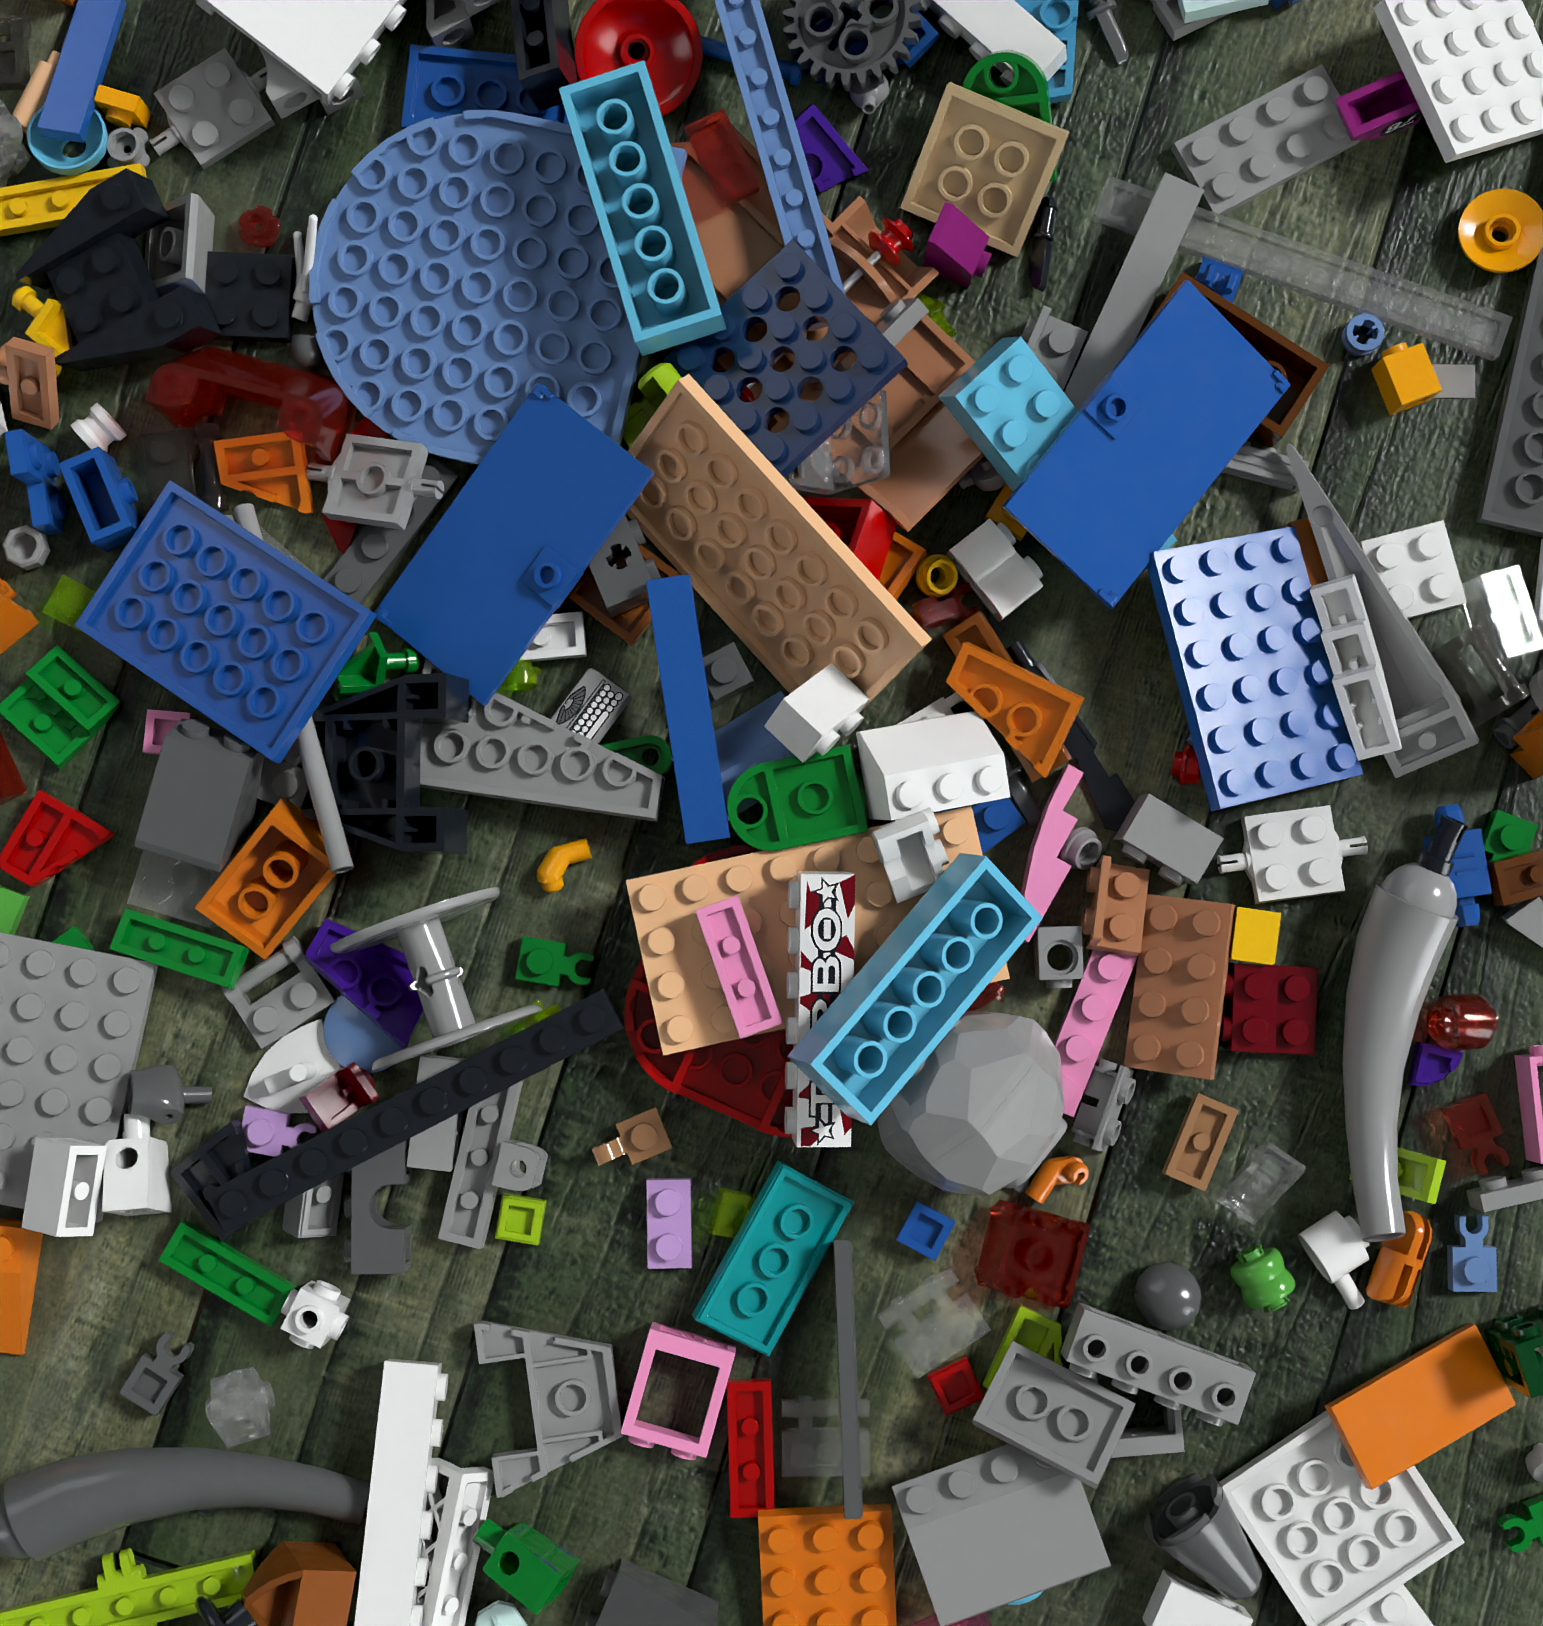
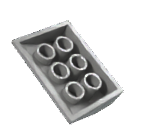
[892,1444,1111,1626]

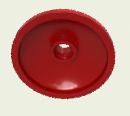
[574,0,703,116]

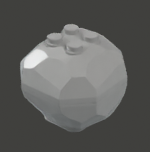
[876,1011,1067,1196]

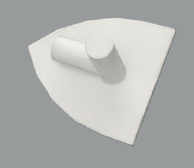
[243,1018,341,1113]

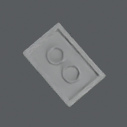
[973,1341,1136,1489]

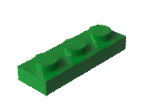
[109,908,250,991]
[158,1220,298,1327]

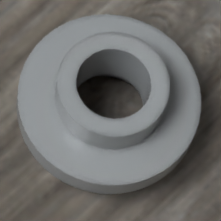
[1060,827,1102,870]

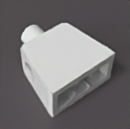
[102,1114,172,1216]

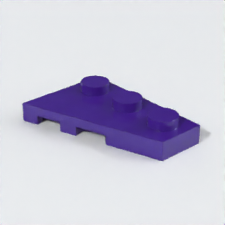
[794,104,868,193]
[305,918,424,1049]

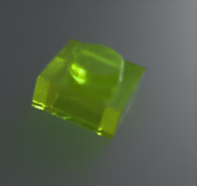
[42,575,96,634]
[709,1187,758,1238]

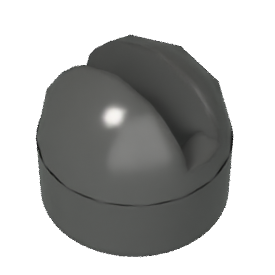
[290,334,323,368]

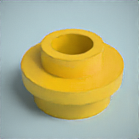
[915,554,958,598]

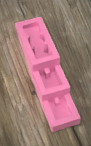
[1020,764,1084,943]

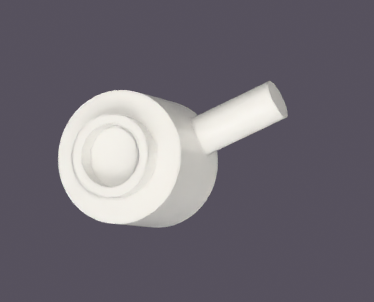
[1298,1211,1370,1310]

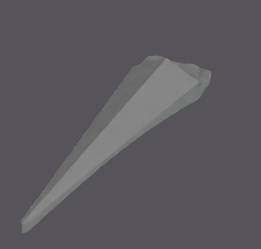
[1286,443,1479,778]

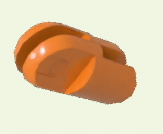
[1366,1211,1432,1308]

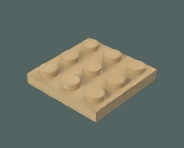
[900,82,1070,257]

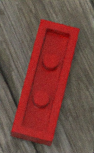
[727,1378,775,1518]

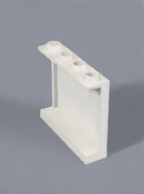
[196,0,407,106]

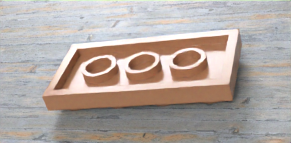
[1124,894,1236,1080]

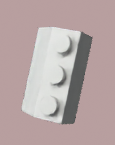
[856,711,1010,820]

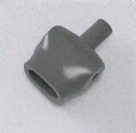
[127,1065,212,1125]

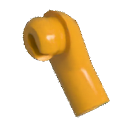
[536,838,592,893]

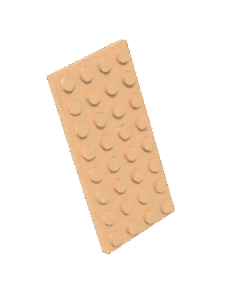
[626,374,932,712]
[626,806,1010,1055]

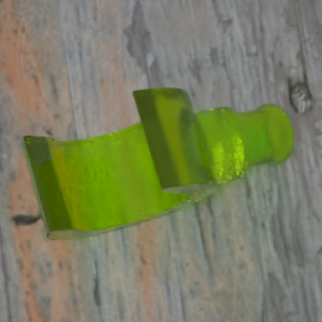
[915,290,958,338]

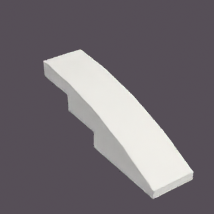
[1310,574,1402,761]

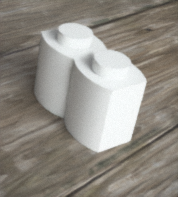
[946,518,1043,622]

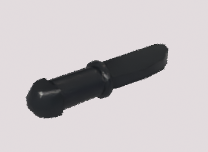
[1029,195,1058,292]

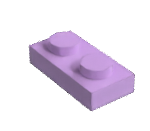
[646,1178,692,1269]

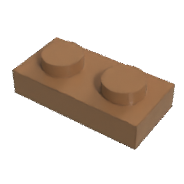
[1162,1092,1239,1191]

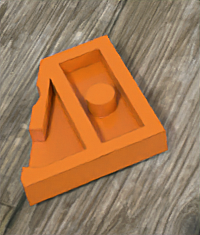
[214,430,315,514]

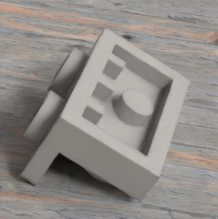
[1021,305,1088,391]

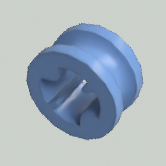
[1341,313,1385,357]

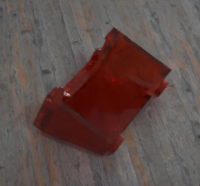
[145,346,355,466]

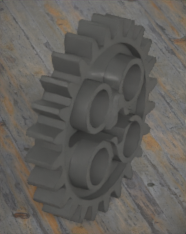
[783,0,923,92]

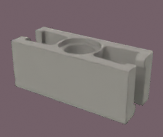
[407,1054,465,1172]

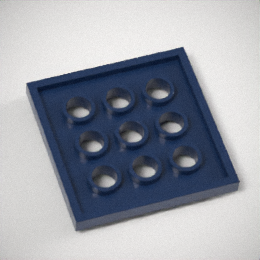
[663,239,908,478]

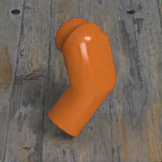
[1024,1155,1089,1204]

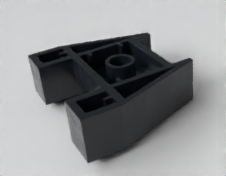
[15,168,222,372]
[302,673,469,854]

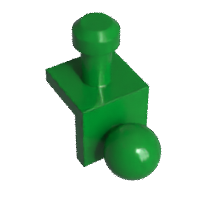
[333,632,420,703]

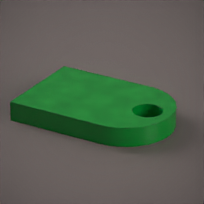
[962,50,1058,182]
[727,744,868,851]

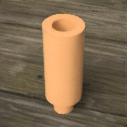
[9,50,61,134]

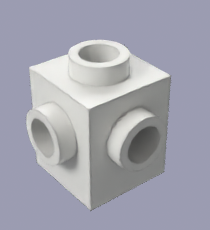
[280,1280,351,1349]

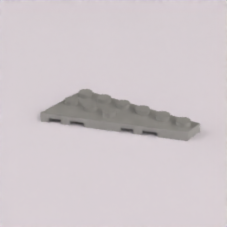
[420,658,665,822]

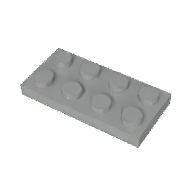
[1171,64,1361,221]

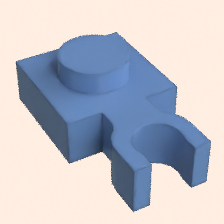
[1447,1214,1497,1292]

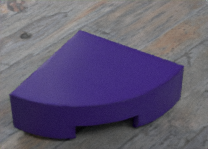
[1407,1041,1463,1086]

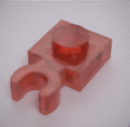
[1441,1092,1510,1176]

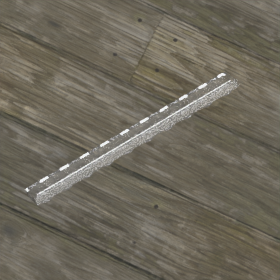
[1092,175,1513,361]

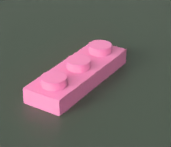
[695,895,783,1039]

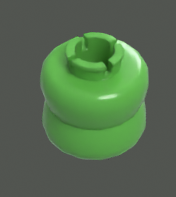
[1230,1243,1295,1313]

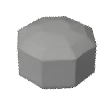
[2,525,51,571]

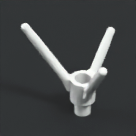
[291,214,318,322]

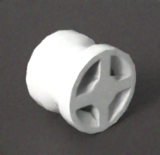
[70,403,127,452]

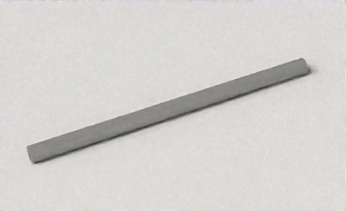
[232,503,354,874]

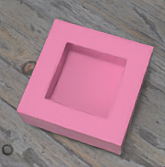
[143,709,195,755]

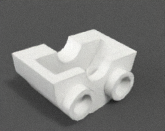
[871,807,949,903]

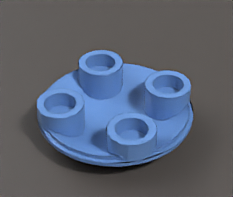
[324,995,410,1073]

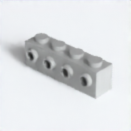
[1060,1302,1256,1426]

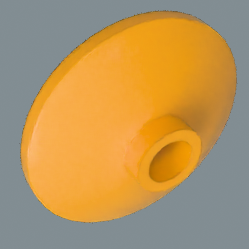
[1458,189,1543,273]

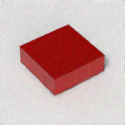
[926,1355,985,1416]

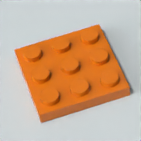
[758,1503,897,1626]

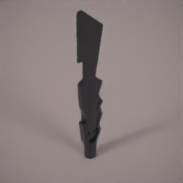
[1007,640,1135,831]

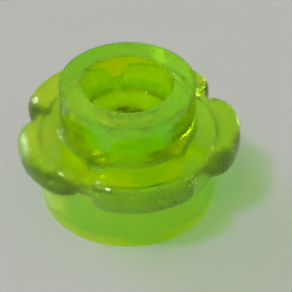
[503,658,541,691]

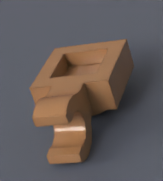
[592,1107,673,1166]

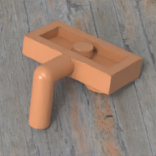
[0,337,60,430]

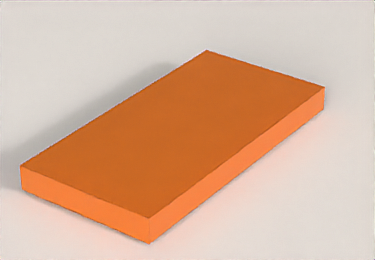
[1325,1323,1516,1490]

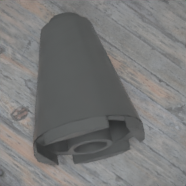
[1144,1473,1262,1600]

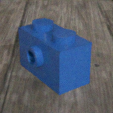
[58,446,141,553]

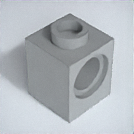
[1033,926,1084,988]

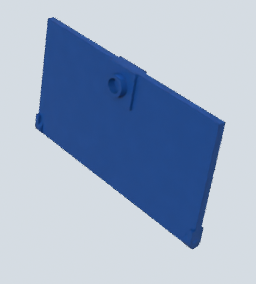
[1002,280,1290,609]
[374,382,655,705]

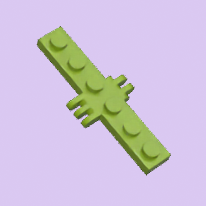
[0,1548,258,1626]

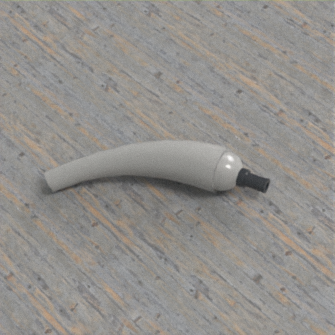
[1342,815,1469,1242]

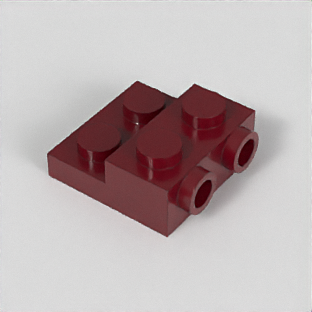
[1219,963,1318,1055]

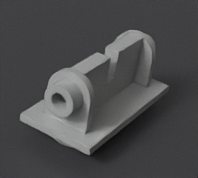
[1071,1058,1136,1152]

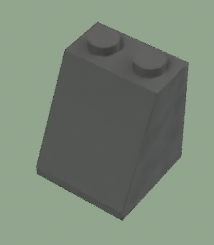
[134,718,264,872]
[584,1559,719,1626]

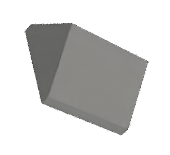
[144,193,215,296]

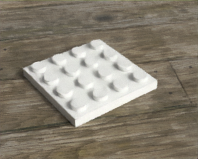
[1373,0,1543,163]
[1219,1410,1465,1626]

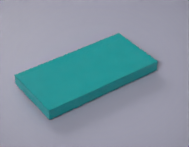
[692,1160,854,1357]

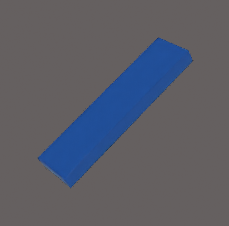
[37,0,127,143]

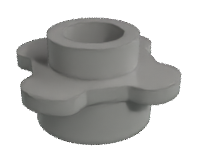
[107,127,150,168]

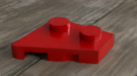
[0,790,115,887]

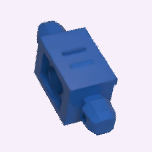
[1423,804,1492,927]

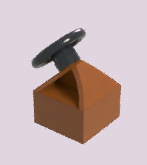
[195,1541,356,1626]

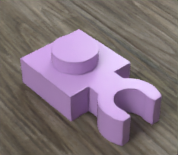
[242,1105,319,1157]

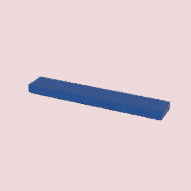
[646,574,731,844]

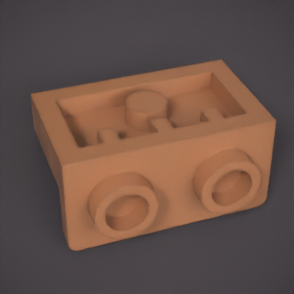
[1081,855,1150,957]

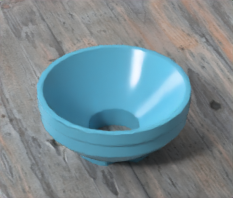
[27,106,108,175]

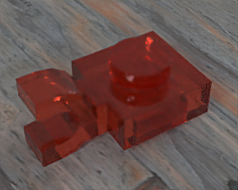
[909,582,980,631]

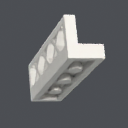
[416,1457,494,1626]

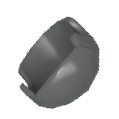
[1133,1261,1202,1332]

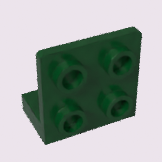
[1484,1305,1543,1398]

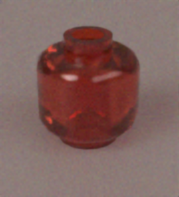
[1427,993,1498,1051]

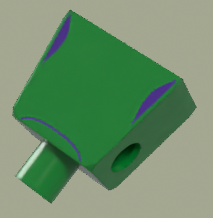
[473,1518,582,1615]

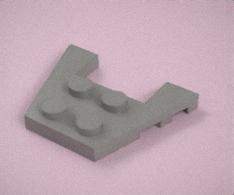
[474,1321,623,1498]

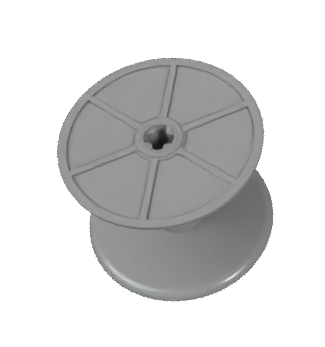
[330,887,543,1071]

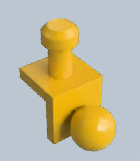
[12,286,73,377]

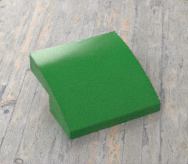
[0,644,121,770]

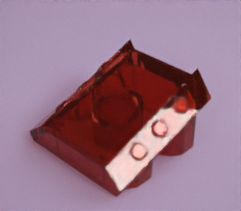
[974,1200,1090,1309]

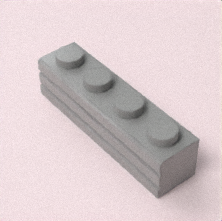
[1221,441,1310,493]

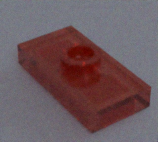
[684,108,761,209]

